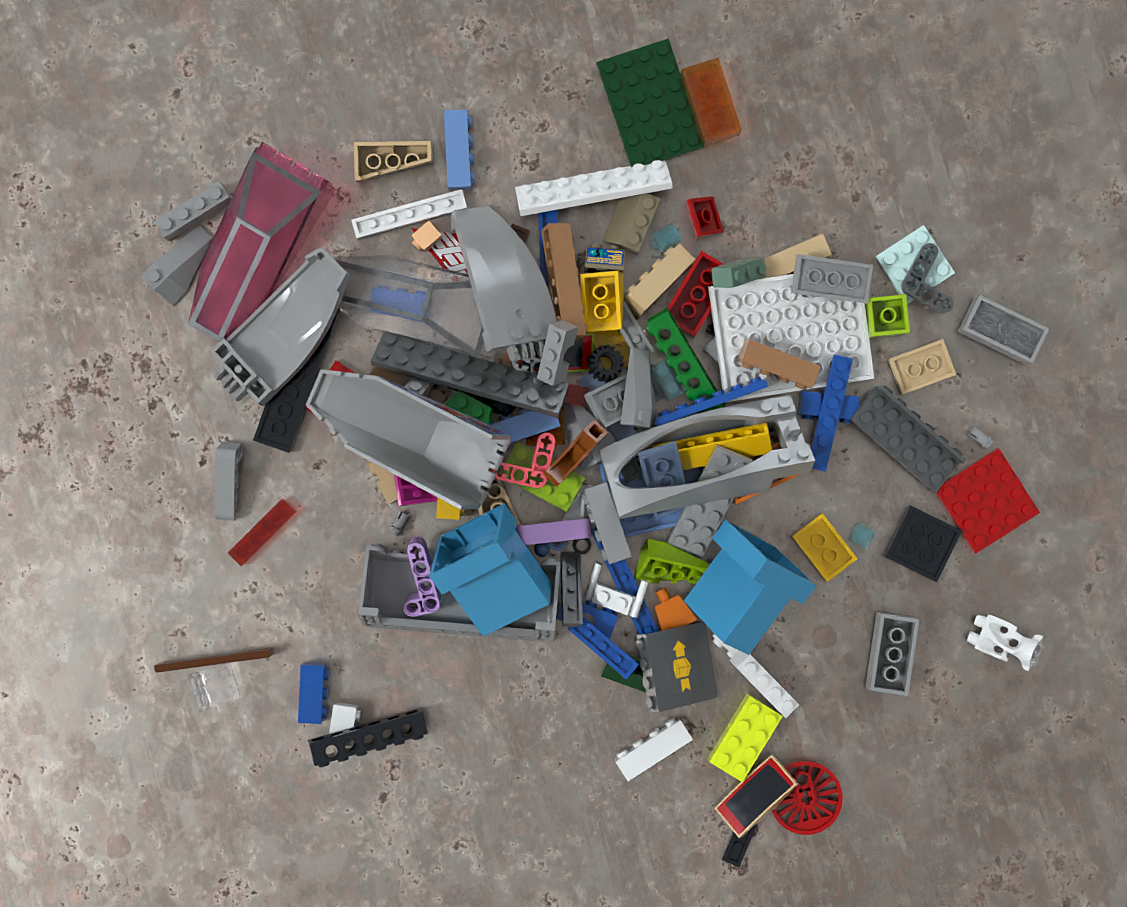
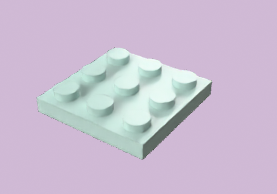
[874,225,955,304]

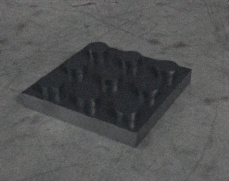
[884,505,962,582]

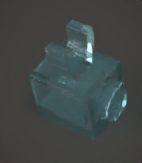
[651,222,682,253]

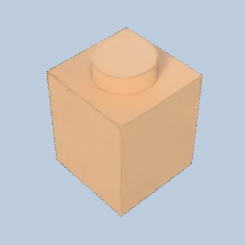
[411,221,443,252]

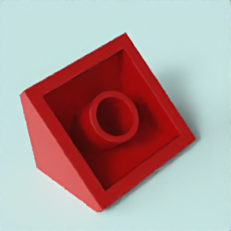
[685,196,724,241]

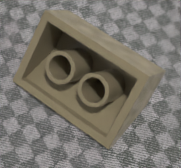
[603,193,660,255]

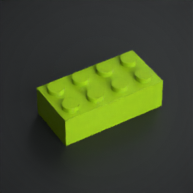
[499,441,585,512]

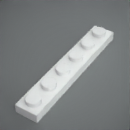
[351,189,467,239]

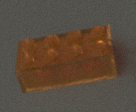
[680,57,742,146]

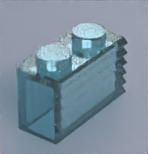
[651,359,685,401]

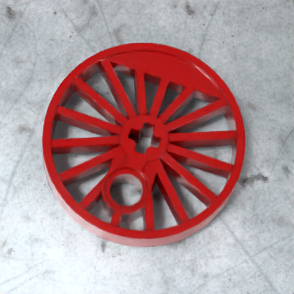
[771,760,843,835]

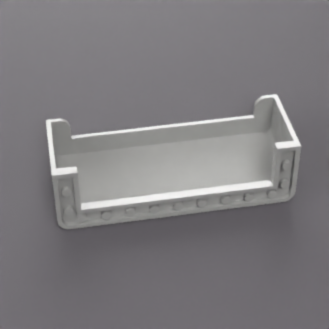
[358,544,561,642]

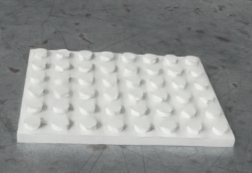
[708,274,874,402]

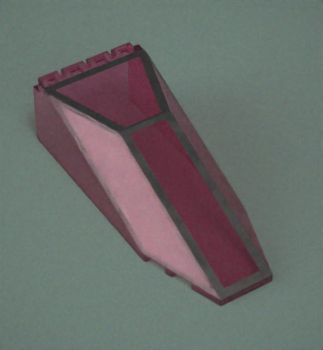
[188,142,336,342]

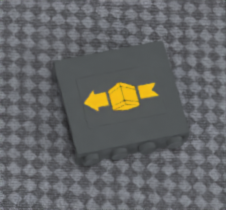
[636,621,718,712]

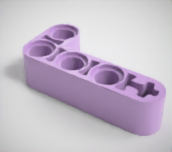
[515,518,591,545]
[404,536,441,617]

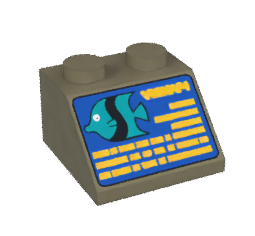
[584,244,625,273]

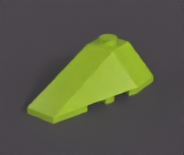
[635,538,710,584]

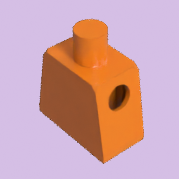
[654,587,697,631]

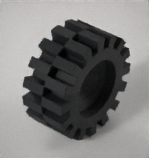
[587,345,624,382]

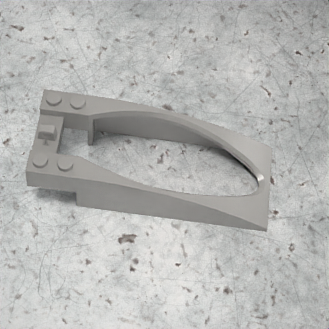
[599,395,815,519]

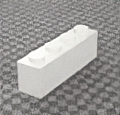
[729,651,799,718]
[615,717,693,781]

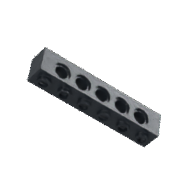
[307,708,428,767]

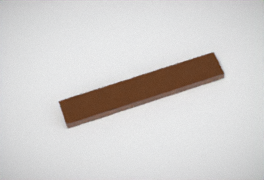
[154,648,273,673]

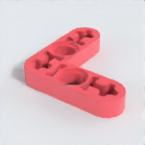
[491,433,555,488]

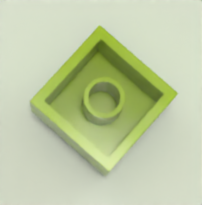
[865,294,910,338]

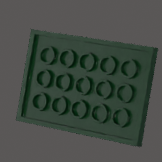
[596,38,705,168]

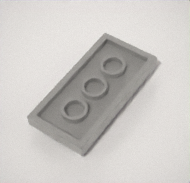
[791,254,873,304]
[584,374,664,429]

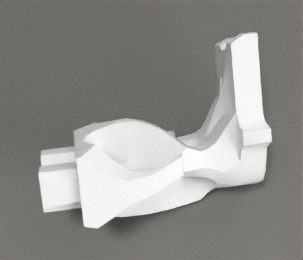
[967,614,1044,671]

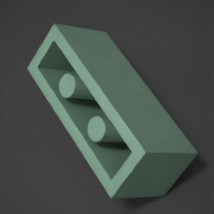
[712,258,766,288]

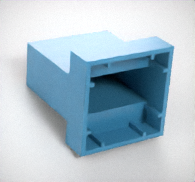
[429,503,552,636]
[684,519,817,655]

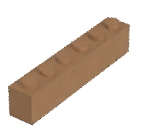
[541,223,587,341]

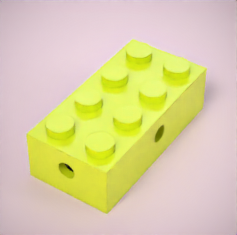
[708,693,783,782]

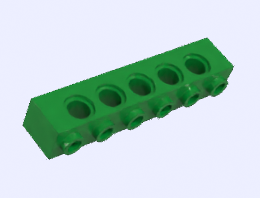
[646,307,726,414]

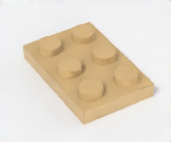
[888,339,956,395]

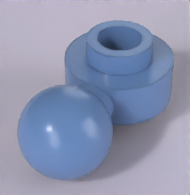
[534,540,568,557]

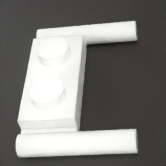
[584,562,649,618]

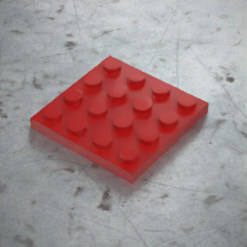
[936,448,1040,554]

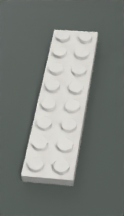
[515,160,672,216]

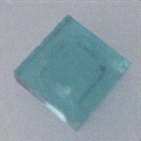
[849,523,875,549]

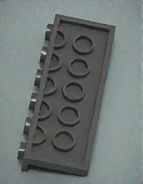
[849,386,966,493]

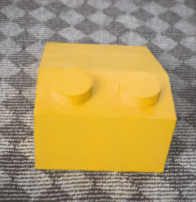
[580,271,624,332]

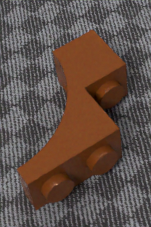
[543,419,608,487]

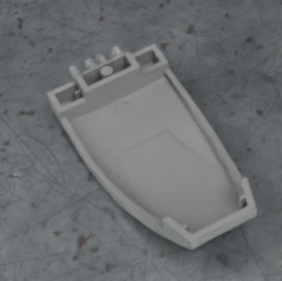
[451,206,557,362]
[210,247,349,406]

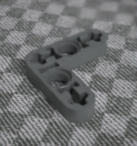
[901,243,954,313]

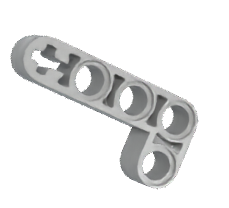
[215,442,243,521]

